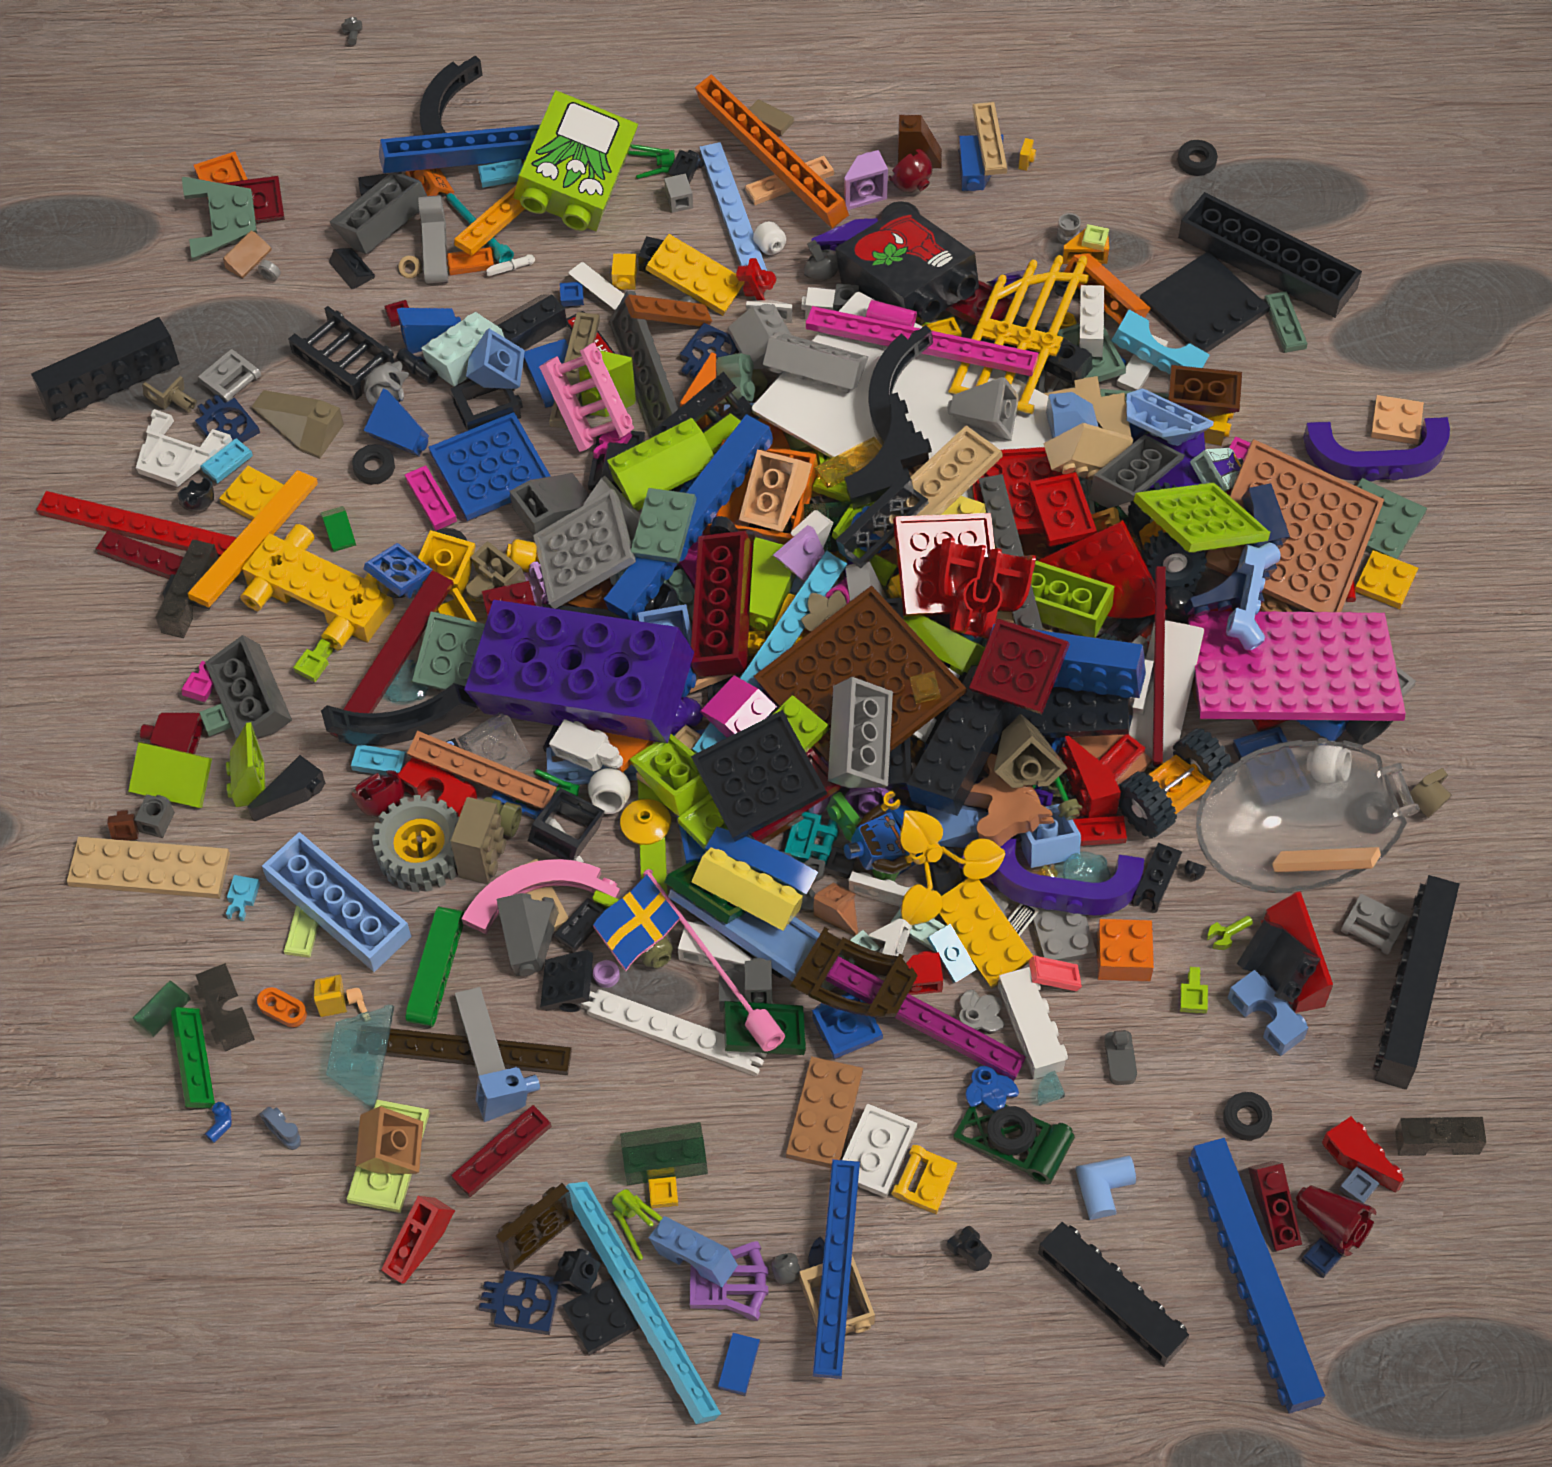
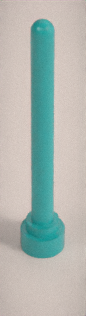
[446,193,514,263]

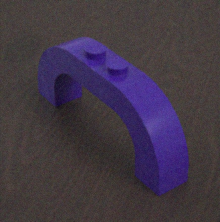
[1303,417,1450,481]
[990,838,1144,915]

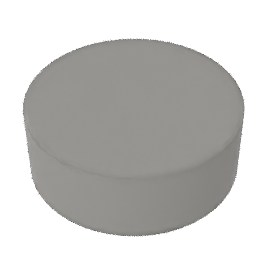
[257,260,281,281]

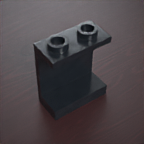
[1236,920,1321,1003]

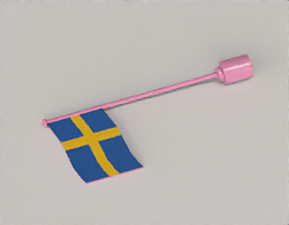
[593,869,785,1051]

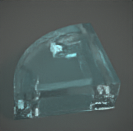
[1037,1070,1065,1106]

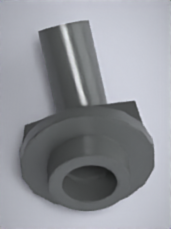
[341,17,363,46]

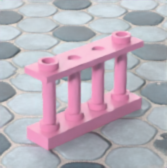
[539,342,634,452]

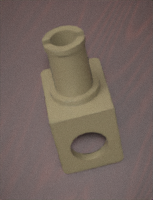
[142,376,197,413]

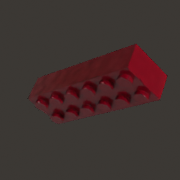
[691,531,754,677]

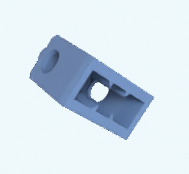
[475,1067,540,1122]

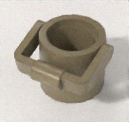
[1406,768,1452,818]

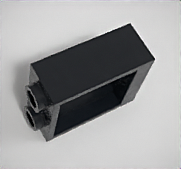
[450,381,523,431]
[527,788,605,861]

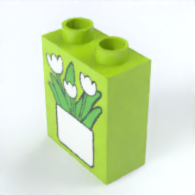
[513,90,638,231]

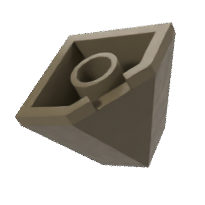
[994,714,1067,788]

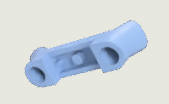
[1226,542,1281,651]

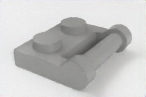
[198,349,261,403]
[1341,894,1408,955]

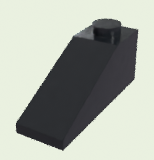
[247,755,326,821]

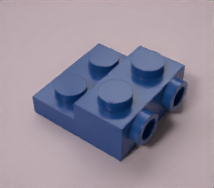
[812,993,883,1059]

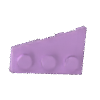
[773,525,838,583]

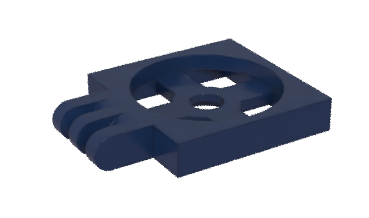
[680,323,739,379]
[195,395,260,443]
[478,1270,560,1335]

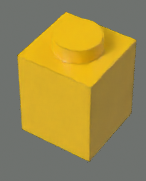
[612,254,637,290]

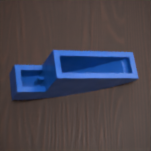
[704,827,818,896]

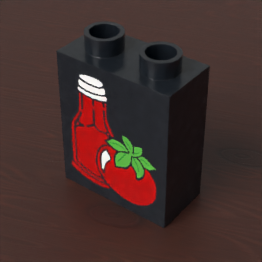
[835,204,979,325]

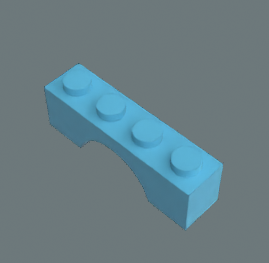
[1111,310,1210,374]

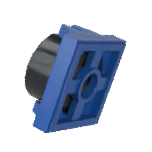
[363,543,433,599]

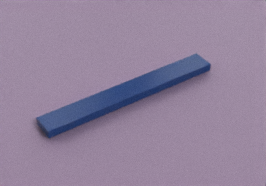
[813,1159,860,1379]

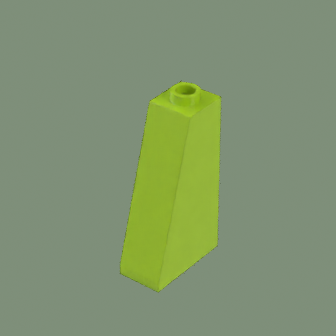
[749,537,796,632]

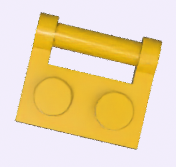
[891,1145,957,1215]

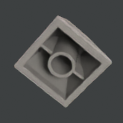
[947,377,1019,440]

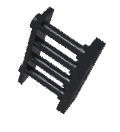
[288,306,394,400]
[650,371,757,437]

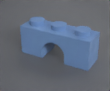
[1227,970,1309,1056]
[648,1216,738,1287]

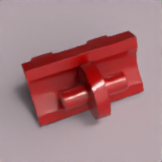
[736,258,777,301]

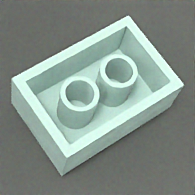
[421,312,504,387]

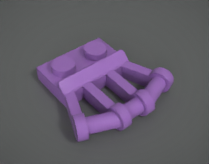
[690,1241,769,1321]

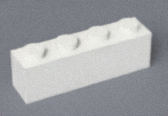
[998,967,1068,1079]

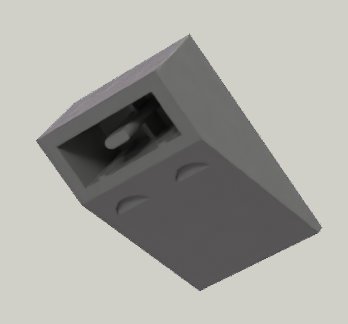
[509,473,589,535]

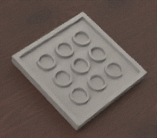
[533,489,636,609]

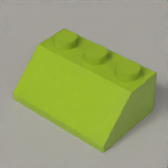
[578,350,636,417]

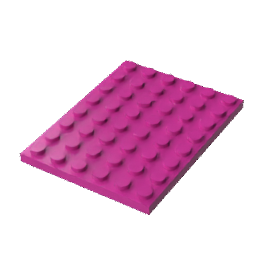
[1187,611,1406,721]

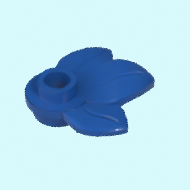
[966,1066,1019,1112]

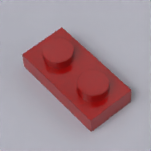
[1073,816,1127,846]

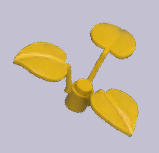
[900,810,1005,925]

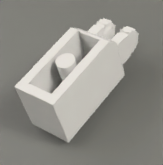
[549,719,623,772]

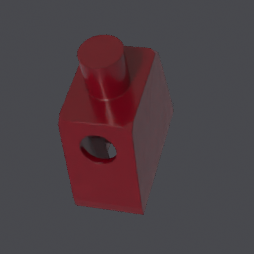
[140,713,204,754]

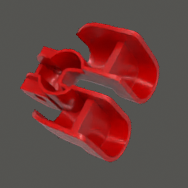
[939,537,1036,639]

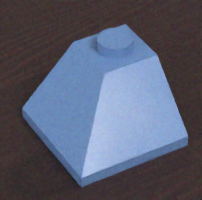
[466,328,525,389]
[1046,392,1098,439]
[926,805,989,848]

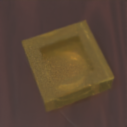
[910,671,941,704]

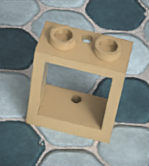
[799,1255,875,1334]

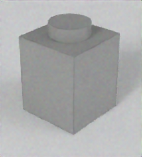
[664,174,693,213]

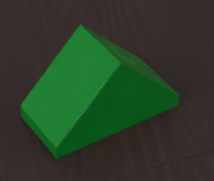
[320,506,356,552]

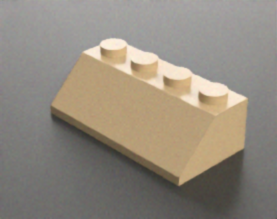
[1043,423,1133,480]

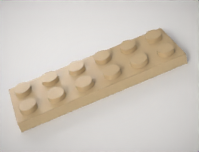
[874,425,1003,549]
[67,837,230,899]

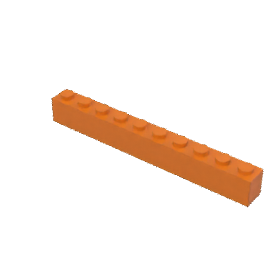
[695,74,849,228]

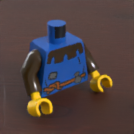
[844,791,926,874]

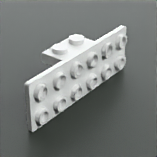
[1129,620,1204,769]

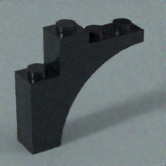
[844,392,932,508]

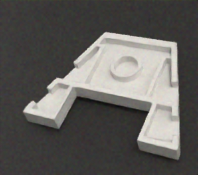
[136,409,233,487]

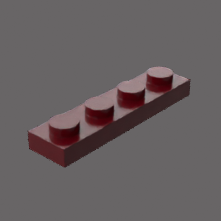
[96,530,193,579]
[451,1105,552,1197]

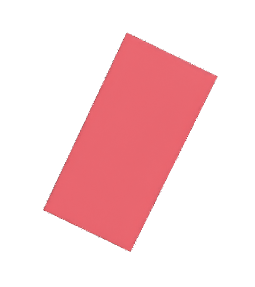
[1029,955,1082,991]

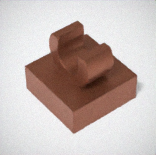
[107,810,139,841]

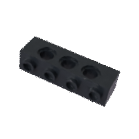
[1003,315,1093,386]

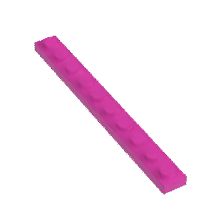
[806,306,1038,376]

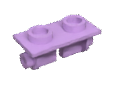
[524,562,550,607]

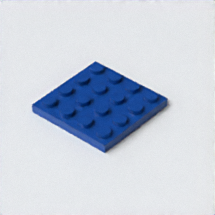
[428,412,551,521]

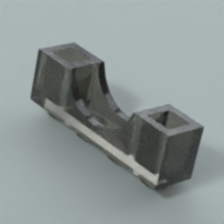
[155,539,219,639]

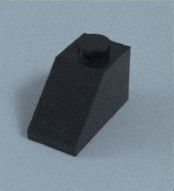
[929,848,962,896]

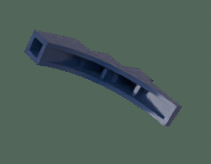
[1183,483,1290,616]

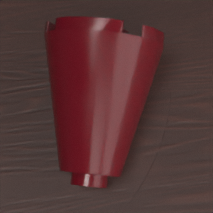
[1296,1185,1377,1256]

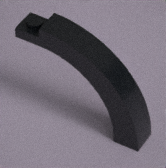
[420,56,483,135]
[868,325,933,447]
[321,683,478,745]

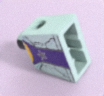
[1190,448,1243,492]

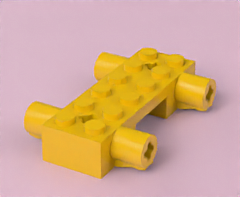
[240,524,394,651]

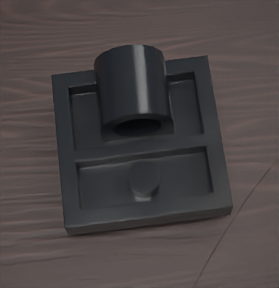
[540,949,594,1012]

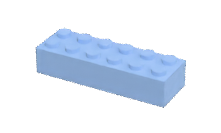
[262,832,411,972]

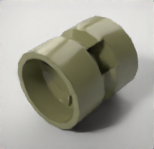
[483,797,522,837]

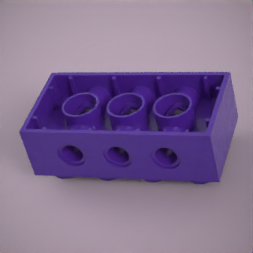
[464,600,694,744]

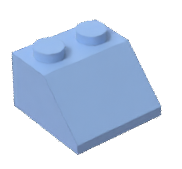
[1020,804,1081,868]

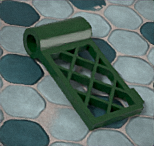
[953,1102,1075,1185]

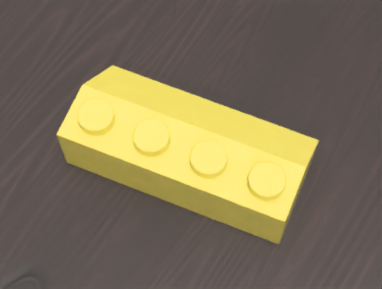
[691,847,803,931]

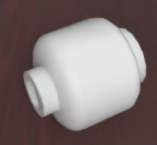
[753,221,786,255]

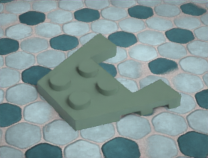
[182,177,257,261]

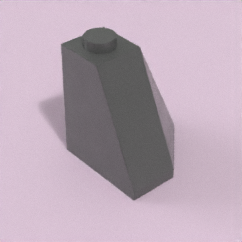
[497,893,559,976]

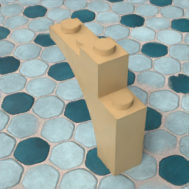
[1043,376,1133,444]

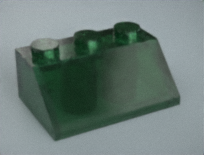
[620,1122,708,1186]

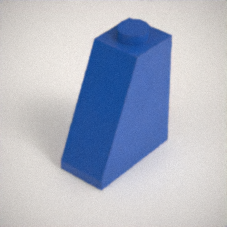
[958,134,1004,191]
[397,308,461,354]
[364,388,429,457]

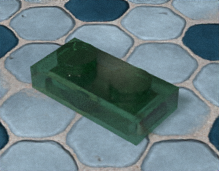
[133,980,191,1037]

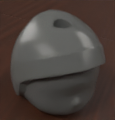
[772,1253,801,1285]

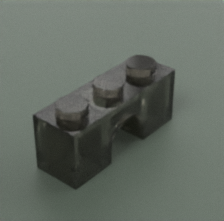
[194,963,255,1052]
[1395,1117,1487,1156]

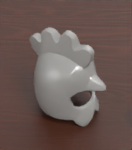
[363,361,409,407]

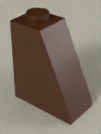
[898,115,942,168]

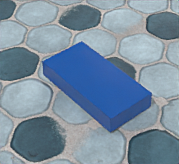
[718,1333,760,1396]

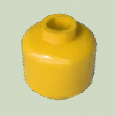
[505,539,539,572]

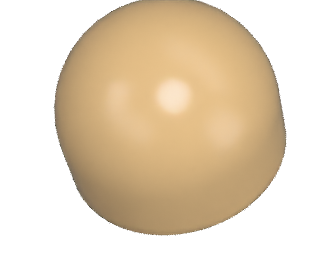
[398,256,422,278]

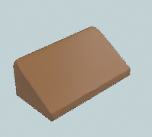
[223,230,272,278]

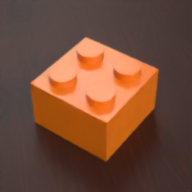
[1097,919,1154,981]

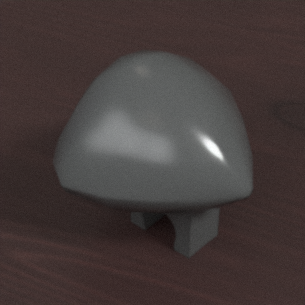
[804,240,839,281]

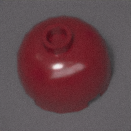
[888,149,933,193]
[351,770,404,817]

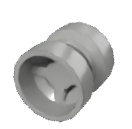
[1057,213,1081,244]

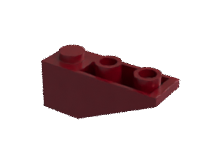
[1248,1161,1302,1251]

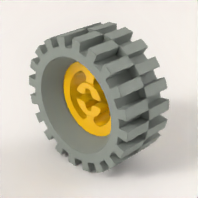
[372,795,459,892]

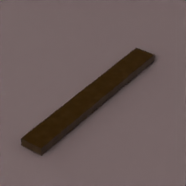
[357,1025,572,1075]

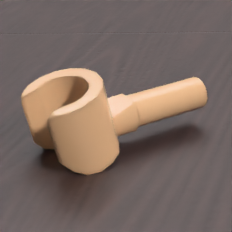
[346,988,371,1022]

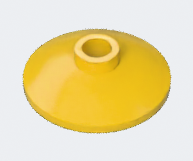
[620,799,671,845]

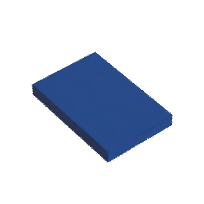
[524,339,568,408]

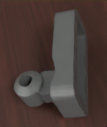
[1104,1030,1137,1085]

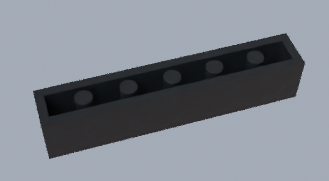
[1038,1222,1189,1367]

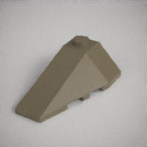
[252,390,344,459]

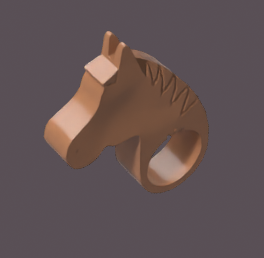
[964,753,1054,847]

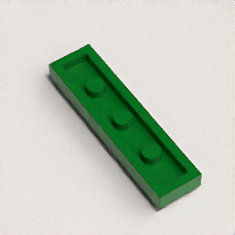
[171,1007,215,1108]

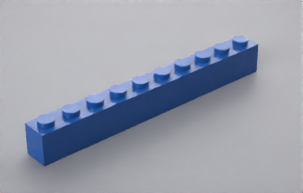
[604,414,773,620]
[1189,1137,1325,1413]

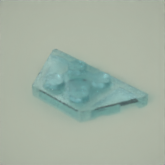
[326,1004,394,1108]

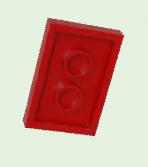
[1029,472,1097,546]

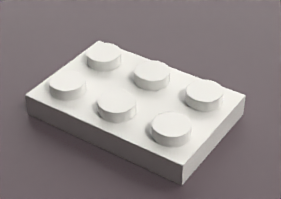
[842,1104,917,1198]

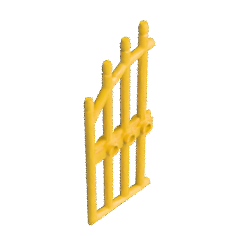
[948,255,1089,414]

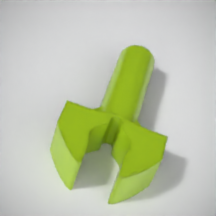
[1207,916,1253,950]

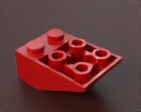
[1061,736,1121,818]

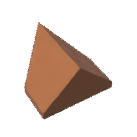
[814,882,858,936]

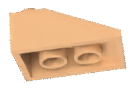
[739,449,812,532]

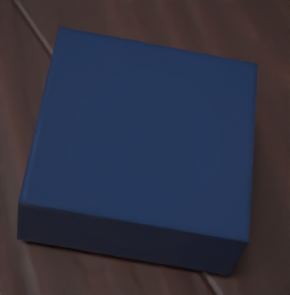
[1302,1237,1343,1278]

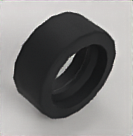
[1346,720,1393,745]

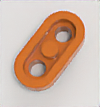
[257,987,307,1027]

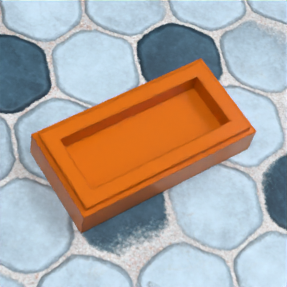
[447,247,494,276]

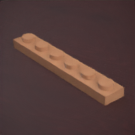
[407,731,557,810]

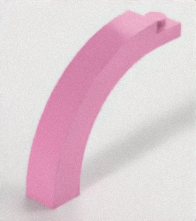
[462,859,620,934]

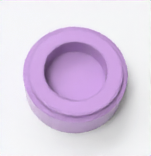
[593,960,620,988]

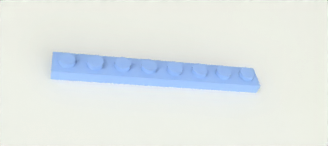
[699,142,767,271]

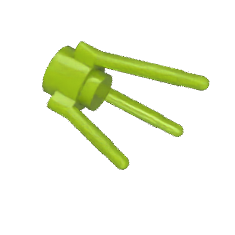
[612,1189,663,1260]

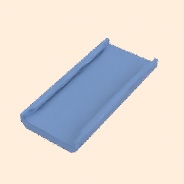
[668,889,820,982]

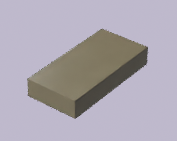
[749,99,794,136]

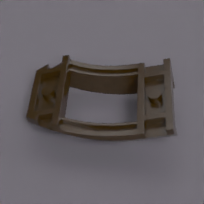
[790,927,918,1017]

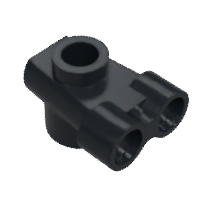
[946,1226,992,1271]

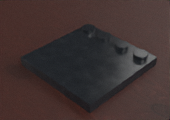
[1140,251,1270,353]
[691,710,828,842]

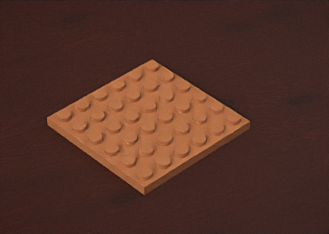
[1205,439,1384,612]

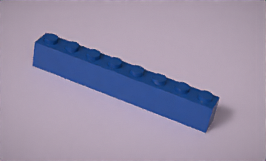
[379,124,541,173]

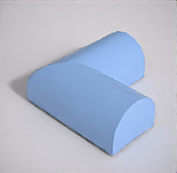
[1075,1155,1136,1220]

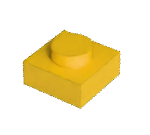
[1018,138,1036,171]

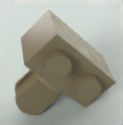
[466,541,526,604]

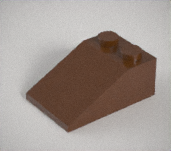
[1167,365,1242,418]

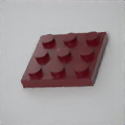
[969,618,1070,715]

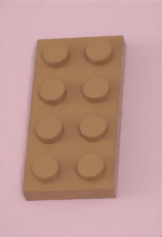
[786,1056,863,1168]

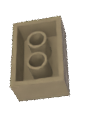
[450,797,506,884]

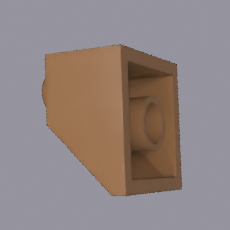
[355,1106,424,1174]

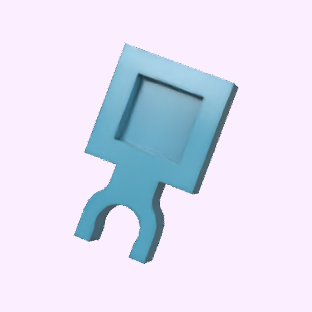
[226,875,260,921]

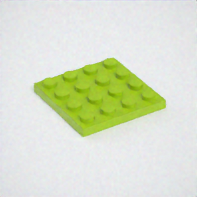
[1133,483,1271,553]

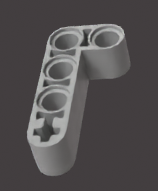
[418,195,449,284]

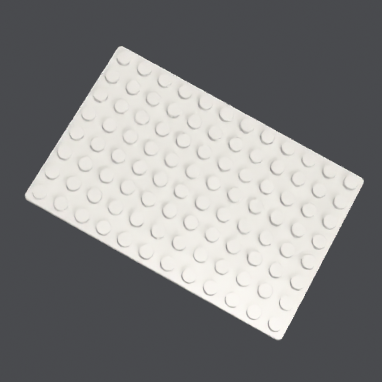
[752,292,1052,499]

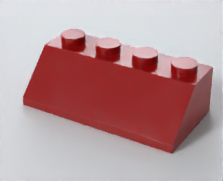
[1261,891,1333,1013]

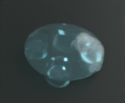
[385,660,429,702]
[1062,851,1111,883]

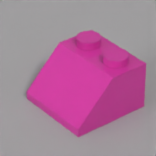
[700,675,777,738]

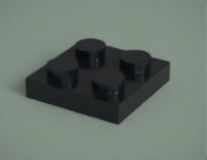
[562,1278,639,1356]

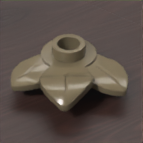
[801,590,847,631]

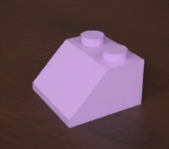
[844,150,888,210]

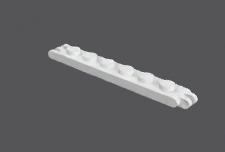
[581,989,767,1076]

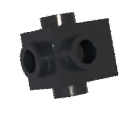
[552,1248,601,1294]

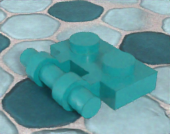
[785,812,839,865]

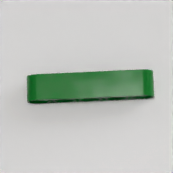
[406,906,465,1027]

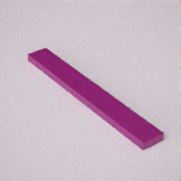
[825,957,1026,1081]

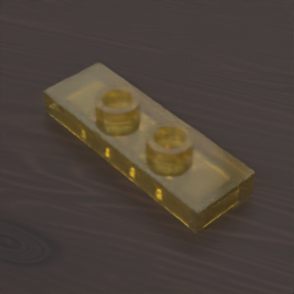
[814,437,882,489]

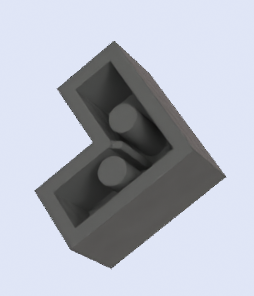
[719,958,772,1012]

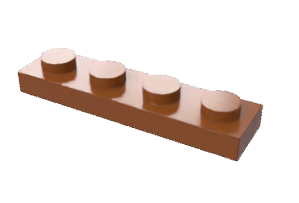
[624,294,712,326]

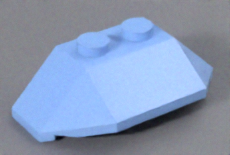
[1126,388,1214,445]

